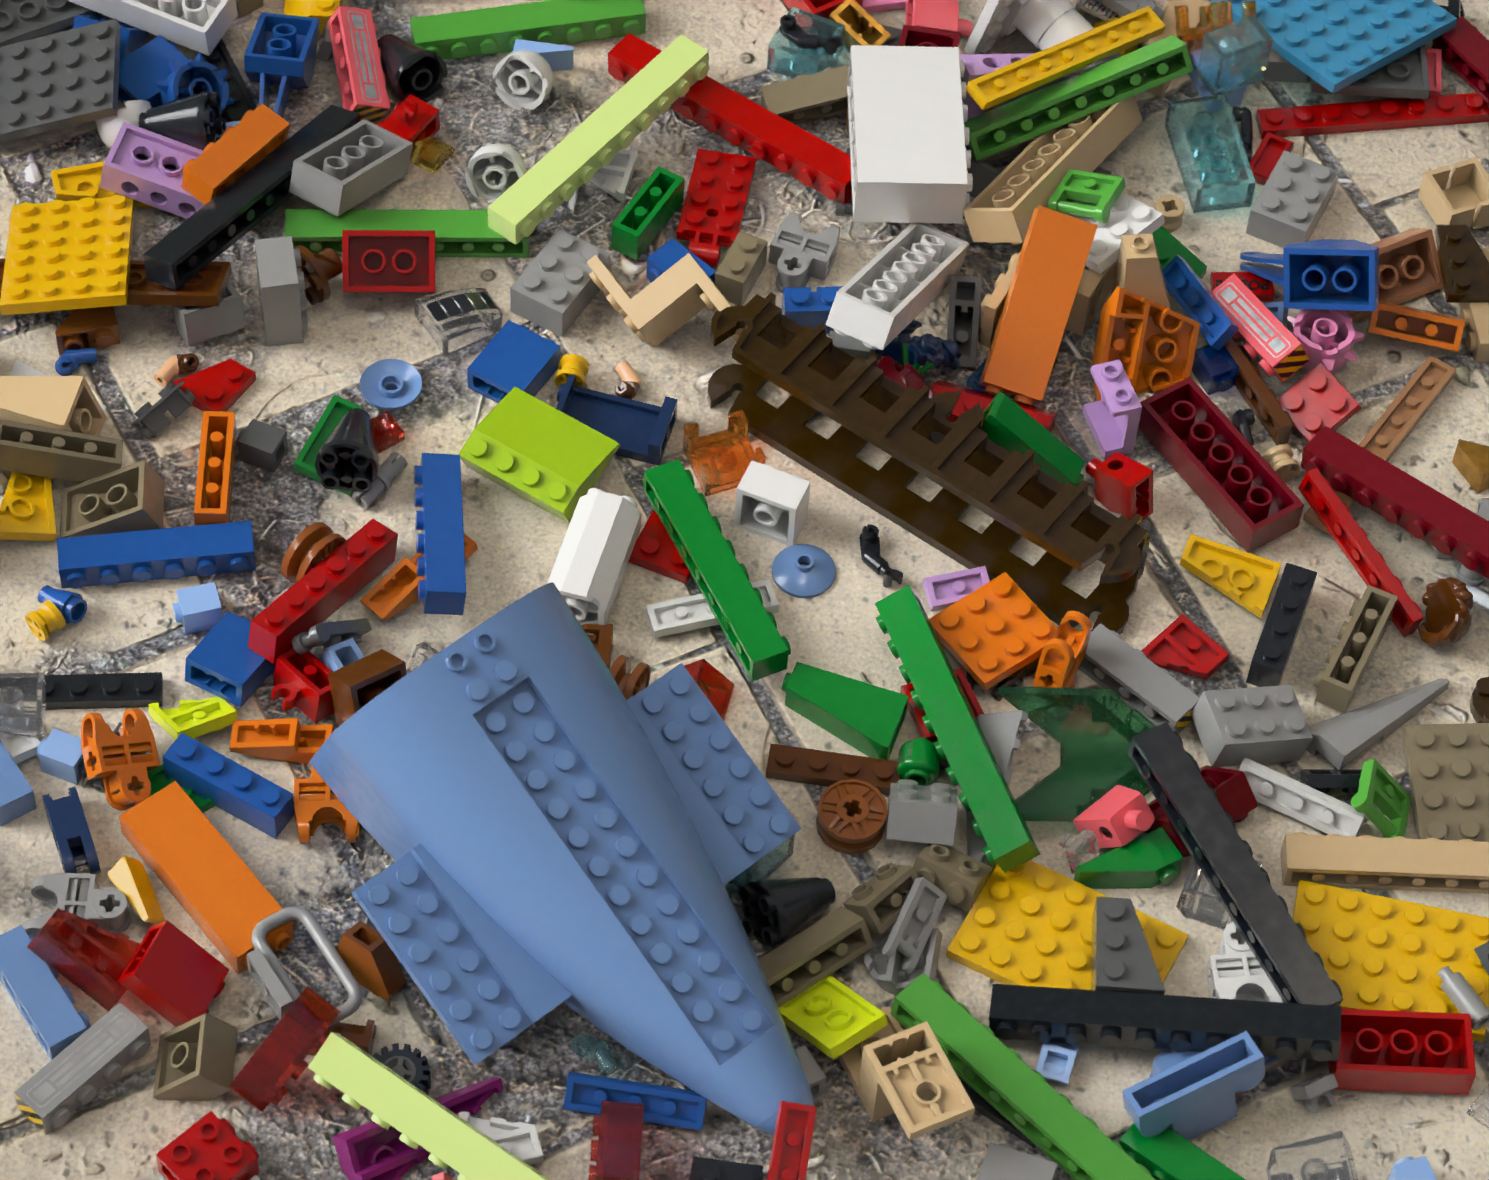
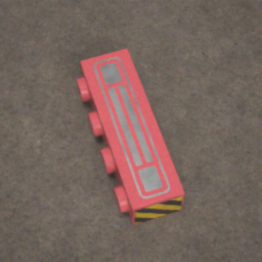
[327,5,390,124]
[1211,274,1311,383]

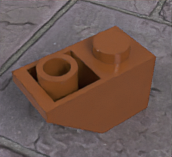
[55,306,121,356]
[337,921,406,1001]

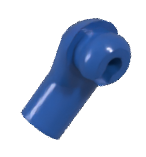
[55,347,97,376]

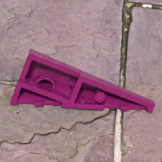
[332,1077,504,1180]

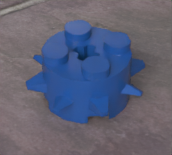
[156,53,234,111]

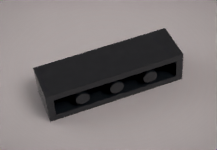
[1246,563,1317,687]

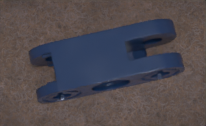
[42,787,101,874]

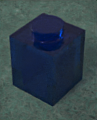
[1192,344,1239,395]

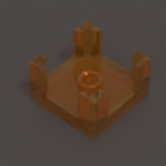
[1174,1,1258,41]
[683,410,765,497]

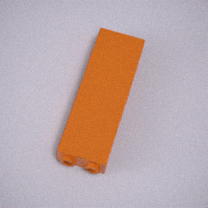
[979,206,1098,406]
[119,781,294,974]

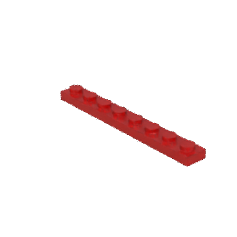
[1255,93,1489,139]

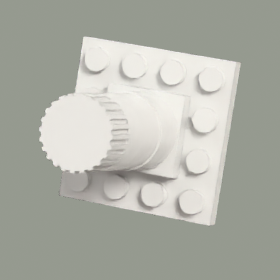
[964,0,1122,73]

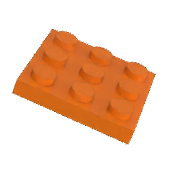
[929,572,1058,691]

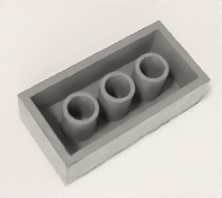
[289,119,413,216]

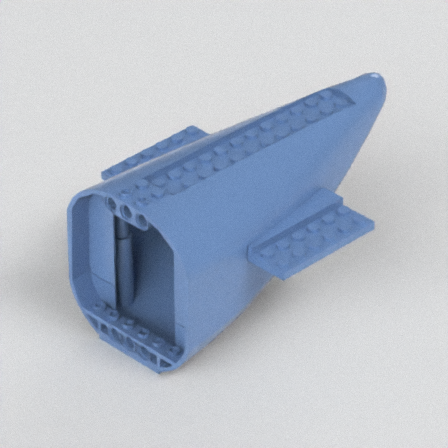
[309,582,814,1135]

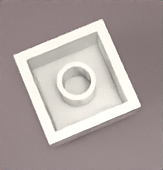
[734,461,811,546]

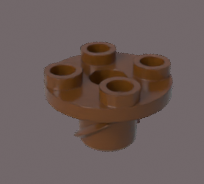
[294,245,342,305]

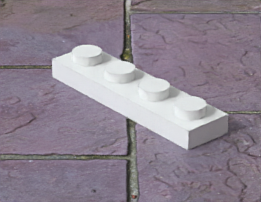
[645,579,779,638]
[1239,757,1366,837]

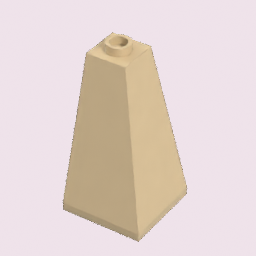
[1111,233,1172,310]
[0,376,106,436]

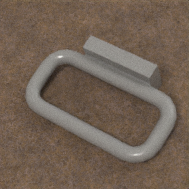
[247,906,363,1028]

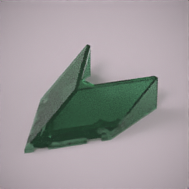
[999,687,1194,822]

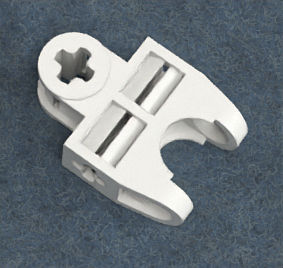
[1206,922,1282,1003]

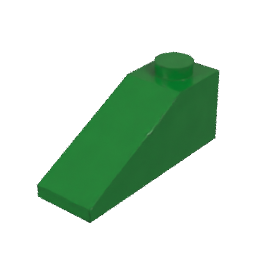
[1074,827,1183,889]

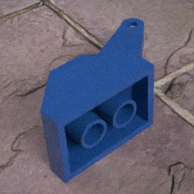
[244,12,319,118]
[1240,239,1379,311]

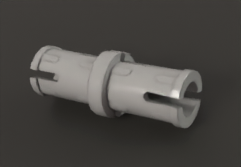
[352,451,408,509]

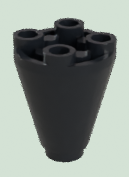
[139,92,227,150]
[315,408,379,492]
[739,877,836,947]

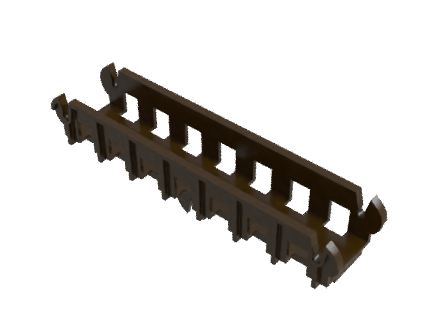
[707,292,1150,635]

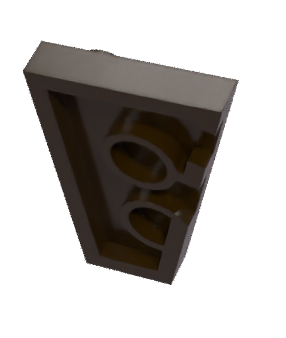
[1434,225,1489,302]

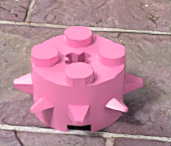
[1287,309,1364,373]

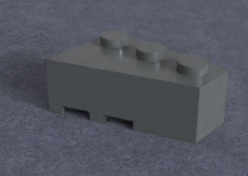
[1091,896,1165,995]

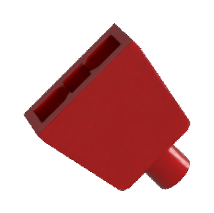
[1086,452,1153,521]

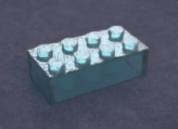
[1165,95,1256,213]

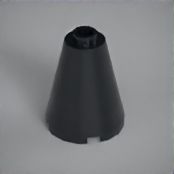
[377,34,448,103]

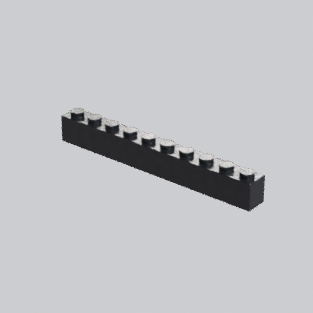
[143,105,361,290]
[1127,722,1343,1006]
[989,984,1341,1062]

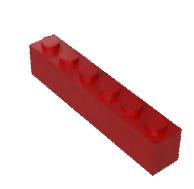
[248,519,398,664]

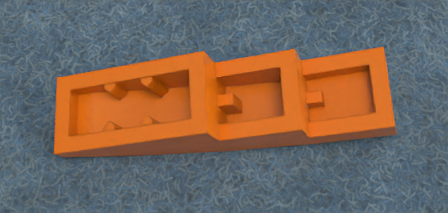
[360,534,478,622]
[229,718,335,764]

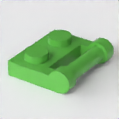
[1047,169,1126,223]
[1351,758,1412,838]

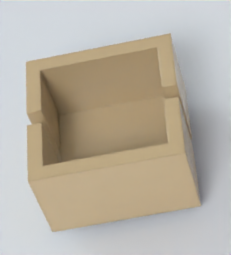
[1418,157,1489,230]

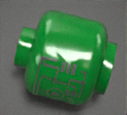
[897,738,941,786]

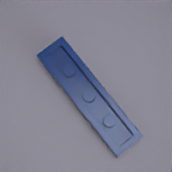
[1162,254,1239,351]
[563,1072,707,1130]

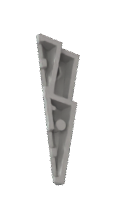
[1306,678,1450,770]
[966,710,1028,863]

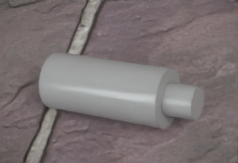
[1437,966,1489,1030]

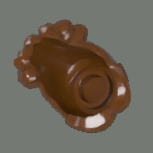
[1418,577,1474,648]

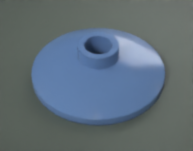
[360,359,422,410]
[772,544,836,598]

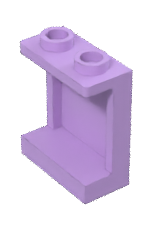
[1082,359,1142,459]

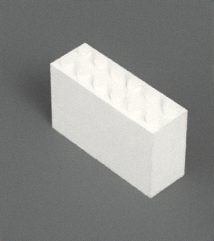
[847,45,973,224]

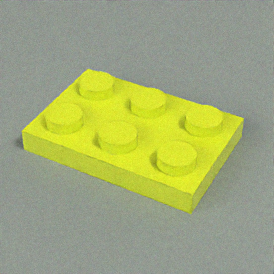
[778,975,888,1060]

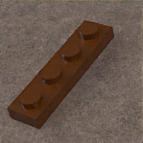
[1216,337,1293,445]
[766,743,900,795]

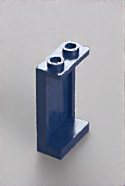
[556,374,678,466]

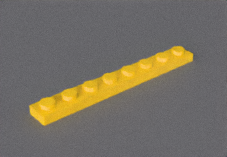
[966,6,1166,111]

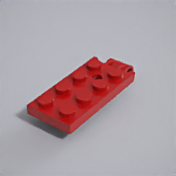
[676,148,757,269]

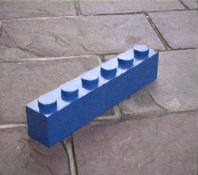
[414,453,466,615]
[57,520,256,589]

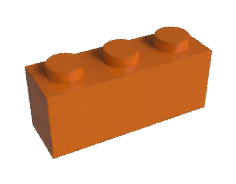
[1367,300,1465,352]

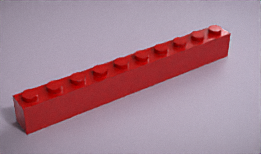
[608,33,852,205]

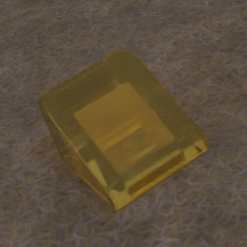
[411,136,455,173]

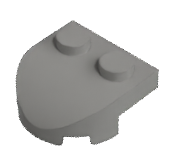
[864,924,942,995]

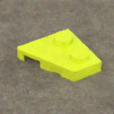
[148,697,237,740]

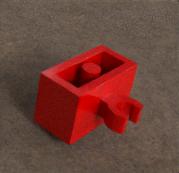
[377,94,440,160]
[271,648,335,724]

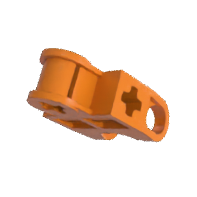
[1033,611,1092,705]
[81,708,160,811]
[294,751,361,844]

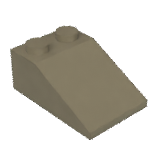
[60,460,165,538]

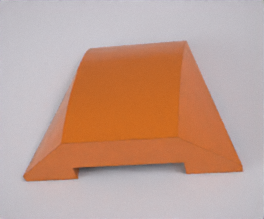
[1091,286,1201,401]

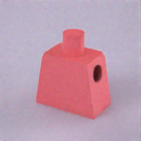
[905,0,973,38]
[1073,785,1155,848]

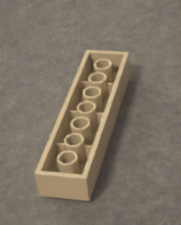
[963,95,1143,245]

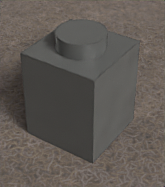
[236,419,288,473]

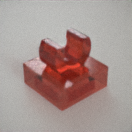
[371,411,405,454]

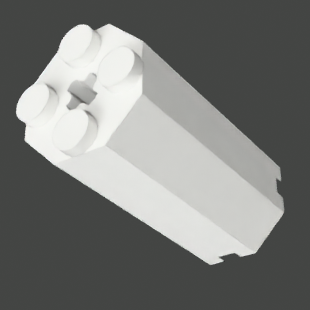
[548,488,641,634]

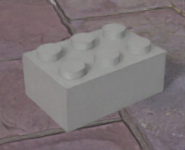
[1246,150,1339,248]
[510,229,611,337]
[254,236,308,347]
[1191,685,1313,768]

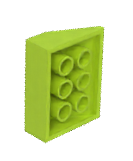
[458,387,620,524]

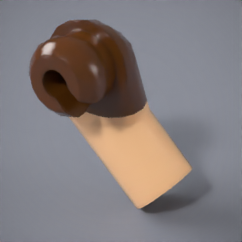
[154,353,199,386]
[615,361,641,400]

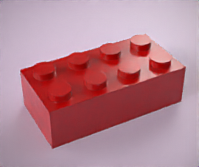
[1328,1009,1476,1095]

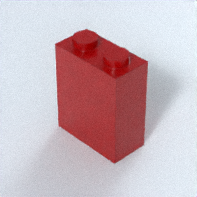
[118,920,230,1027]

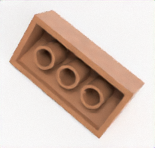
[1344,228,1444,322]

